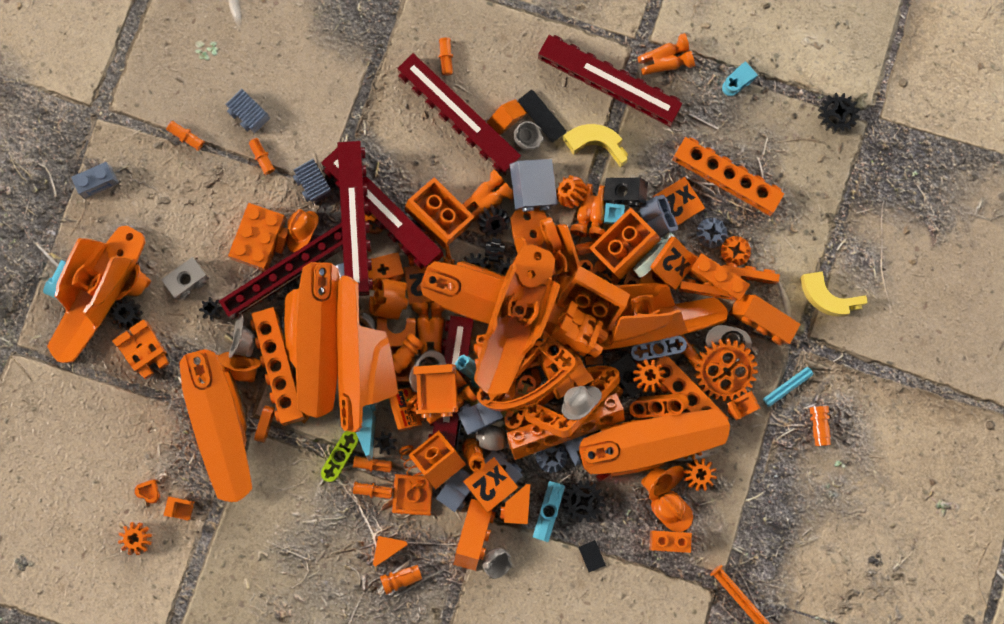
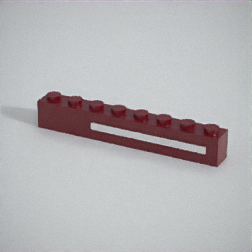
[538,35,683,127]
[397,53,521,175]
[337,141,373,296]
[321,147,444,270]
[219,222,343,320]
[428,315,474,449]

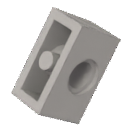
[161,257,209,301]

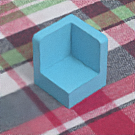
[604,203,625,224]

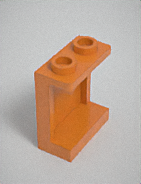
[413,364,458,418]

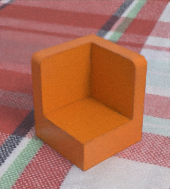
[164,496,195,521]

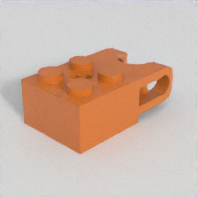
[377,317,416,385]

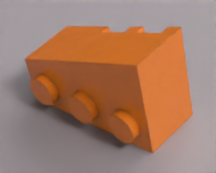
[728,294,801,345]
[453,499,496,571]

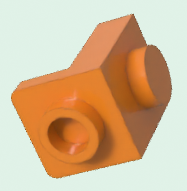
[727,391,760,421]

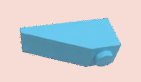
[356,404,377,461]

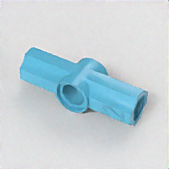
[532,481,565,542]

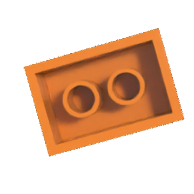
[404,177,474,249]
[228,203,287,271]
[590,208,662,280]
[557,266,630,333]

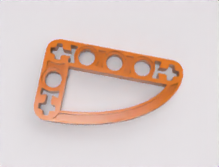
[477,330,577,411]
[524,366,620,438]

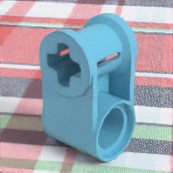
[722,61,758,96]

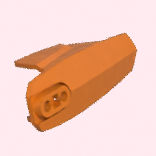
[510,207,580,347]
[47,226,145,363]
[474,244,560,394]
[420,261,563,339]
[284,262,340,418]
[337,275,398,432]
[596,283,728,350]
[179,349,253,502]
[579,409,730,477]

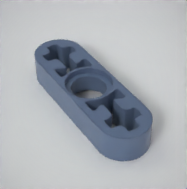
[630,336,687,362]

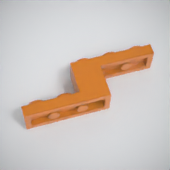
[687,251,750,301]
[678,263,780,301]

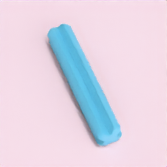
[763,367,813,407]

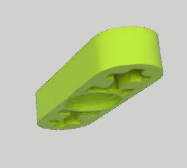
[321,431,359,482]

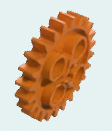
[694,338,758,401]

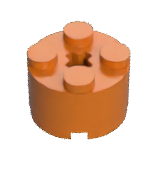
[369,278,408,320]

